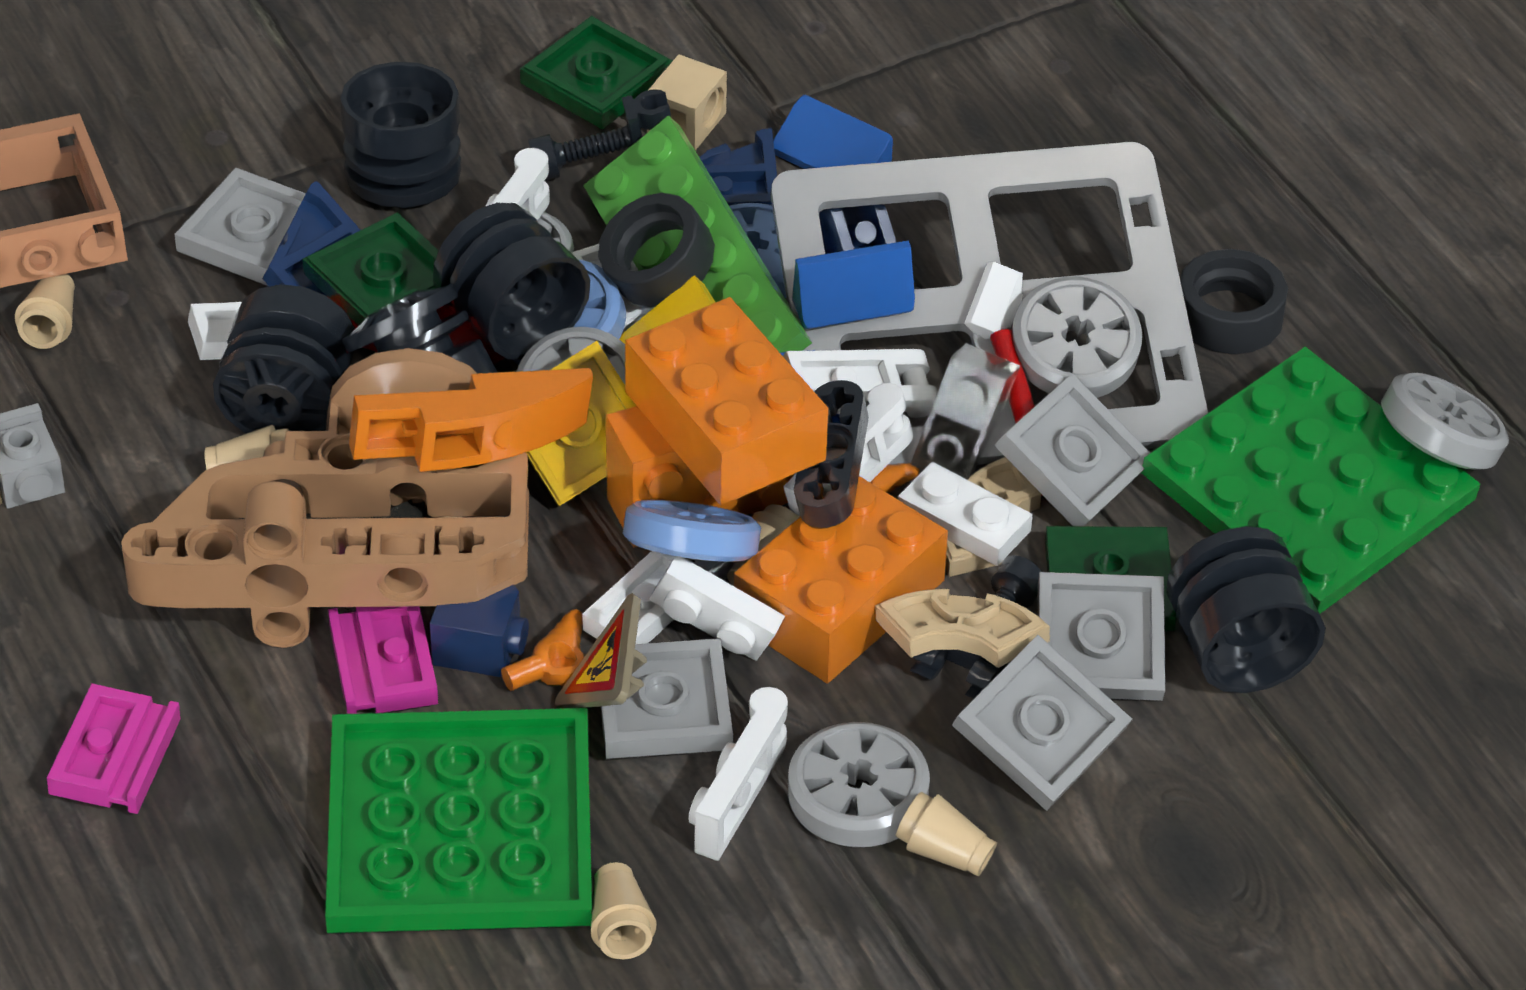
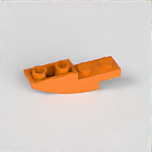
[349,368,593,472]

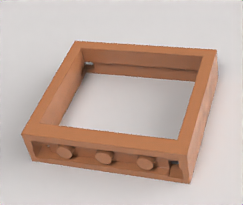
[0,113,128,288]

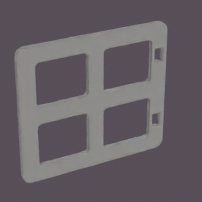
[771,142,1208,470]

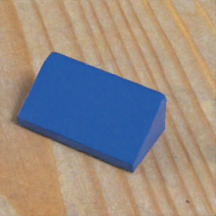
[773,95,893,169]
[792,241,915,329]

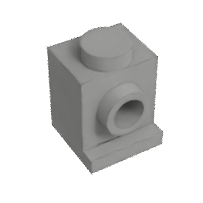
[0,403,65,509]

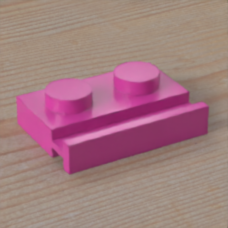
[328,606,438,714]
[47,683,181,814]

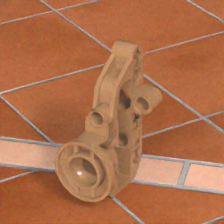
[121,348,529,648]

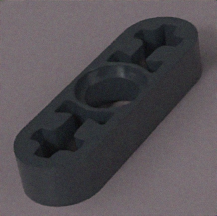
[794,380,869,528]

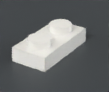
[898,462,1033,566]
[649,556,785,661]

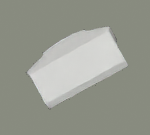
[964,262,1023,339]

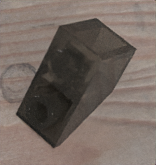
[910,343,1020,480]

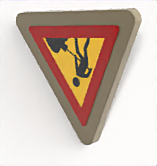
[555,593,647,709]

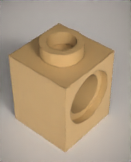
[647,54,727,150]

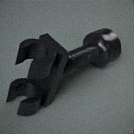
[528,89,672,181]
[910,555,1042,699]

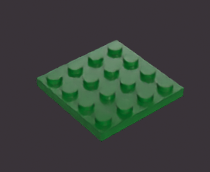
[1141,347,1480,614]
[325,708,592,933]

